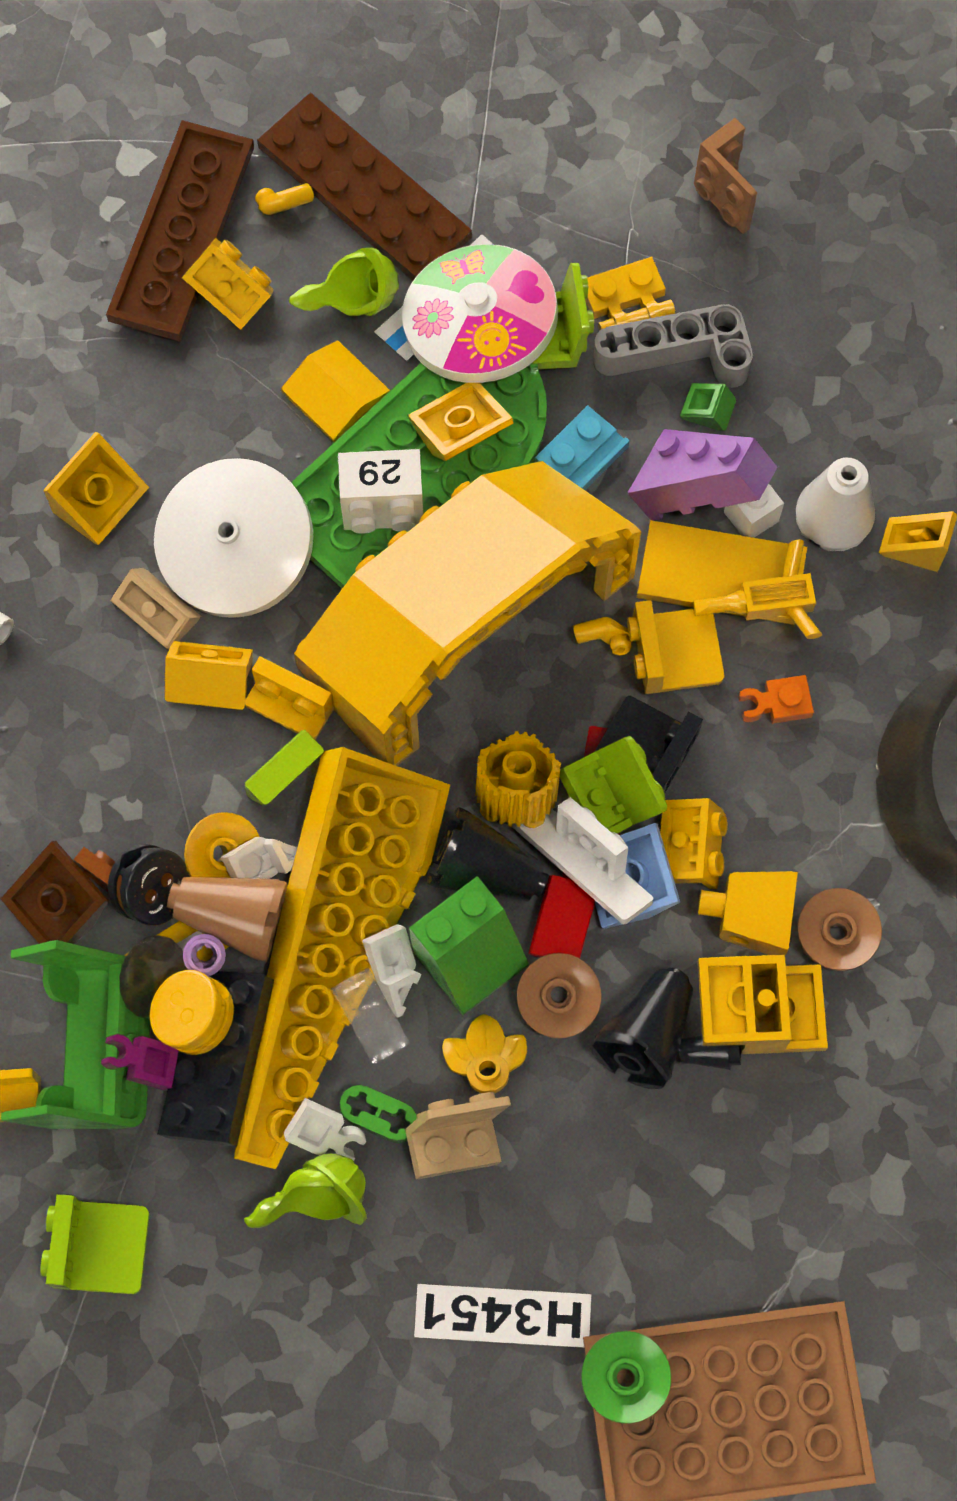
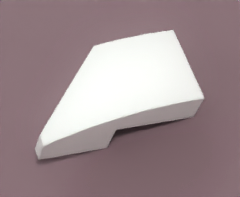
[221,837,297,879]
[362,924,422,1018]

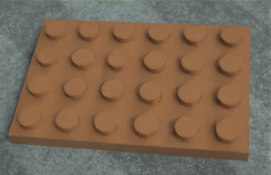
[583,1301,876,1501]

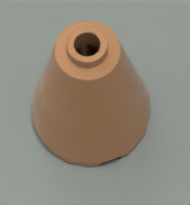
[167,877,287,962]

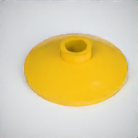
[184,812,260,878]

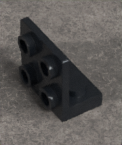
[594,695,703,793]

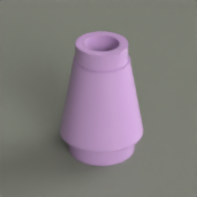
[183,934,226,976]

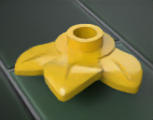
[442,1014,527,1094]

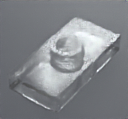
[331,968,409,1064]

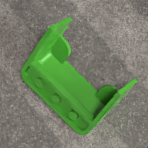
[1,940,152,1129]

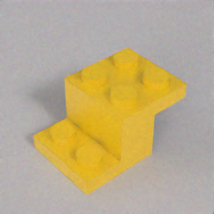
[698,955,828,1054]

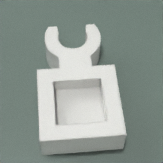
[284,1098,366,1161]

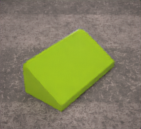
[245,730,324,805]

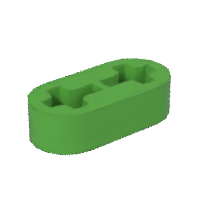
[340,1085,417,1144]

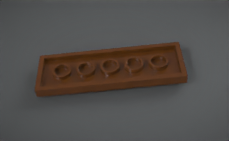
[257,92,472,281]
[106,120,254,342]

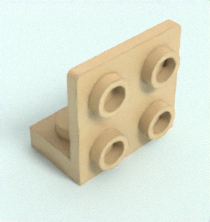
[405,1092,511,1180]

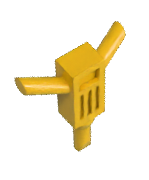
[693,539,822,639]

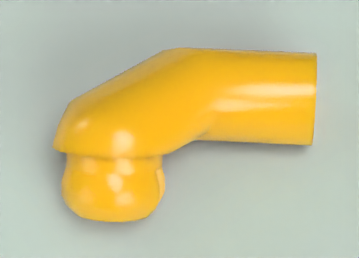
[255,183,314,215]
[573,617,632,656]

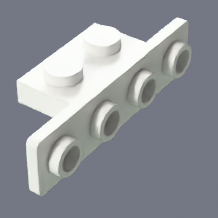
[512,797,653,924]

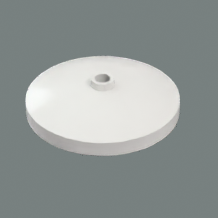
[154,458,313,618]

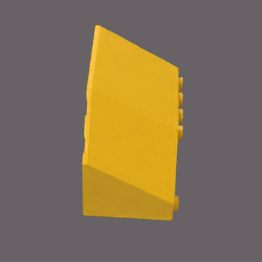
[294,461,641,766]

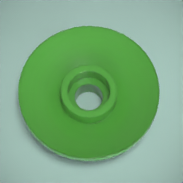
[581,1331,671,1424]

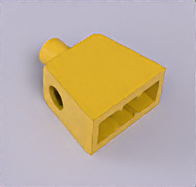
[697,871,798,955]

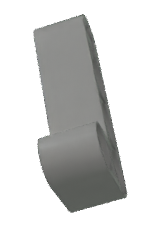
[593,304,753,388]

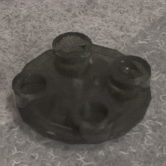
[119,935,188,1020]

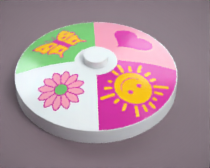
[402,244,558,383]

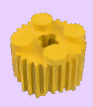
[475,731,561,828]

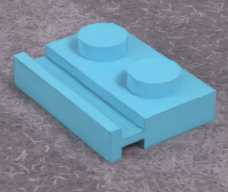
[535,405,630,490]

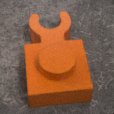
[738,675,814,724]

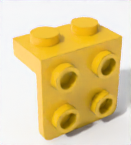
[627,600,724,694]

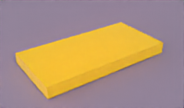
[637,520,807,625]

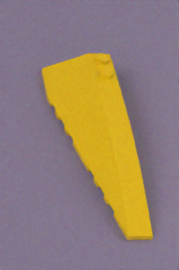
[234,747,450,1169]

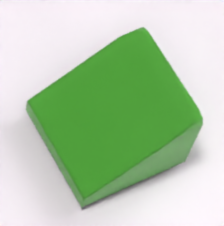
[680,383,736,431]

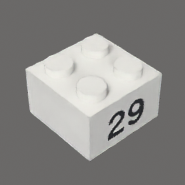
[338,449,423,534]

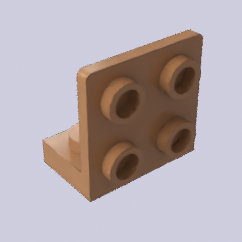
[694,118,757,234]

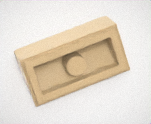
[110,568,201,650]

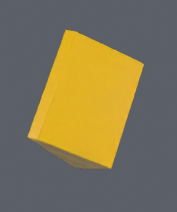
[43,432,149,545]

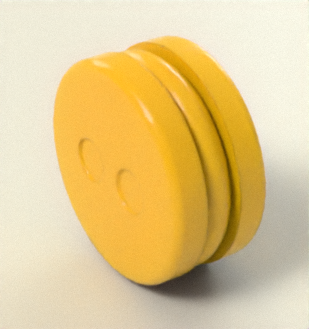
[150,970,234,1055]

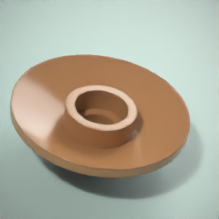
[797,888,882,971]
[517,953,602,1038]

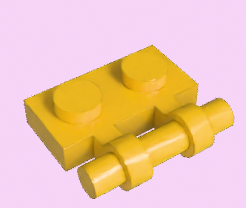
[585,257,675,331]

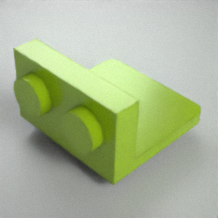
[532,263,594,370]
[560,736,667,833]
[40,1194,150,1295]

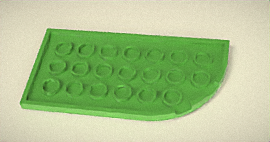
[291,363,547,588]

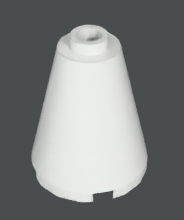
[796,458,875,551]

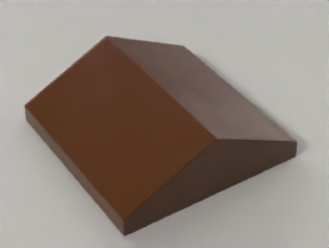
[0,841,109,944]

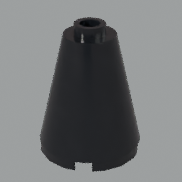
[427,807,548,902]
[592,968,693,1089]

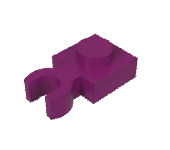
[101,1034,179,1091]

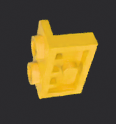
[182,238,273,330]
[245,656,334,740]
[660,798,728,889]

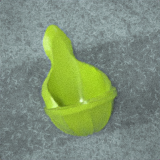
[289,247,399,316]
[244,1154,367,1228]

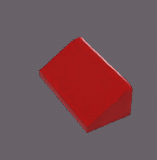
[528,875,595,958]

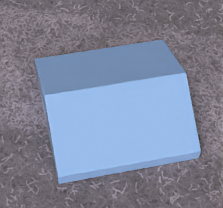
[595,823,680,929]

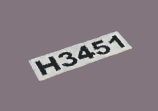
[414,1284,591,1347]

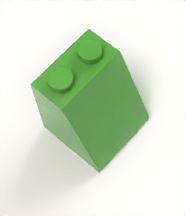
[409,876,529,1015]

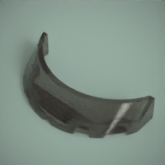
[875,664,957,899]

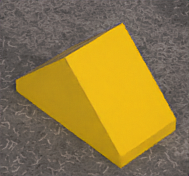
[879,511,957,572]

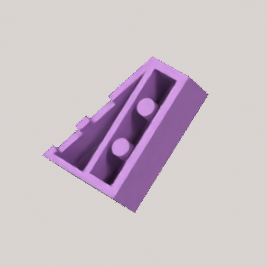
[628,429,777,521]

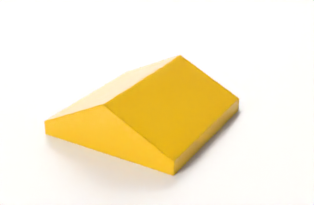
[281,340,391,442]
[408,383,514,461]

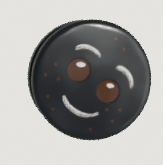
[108,844,190,926]

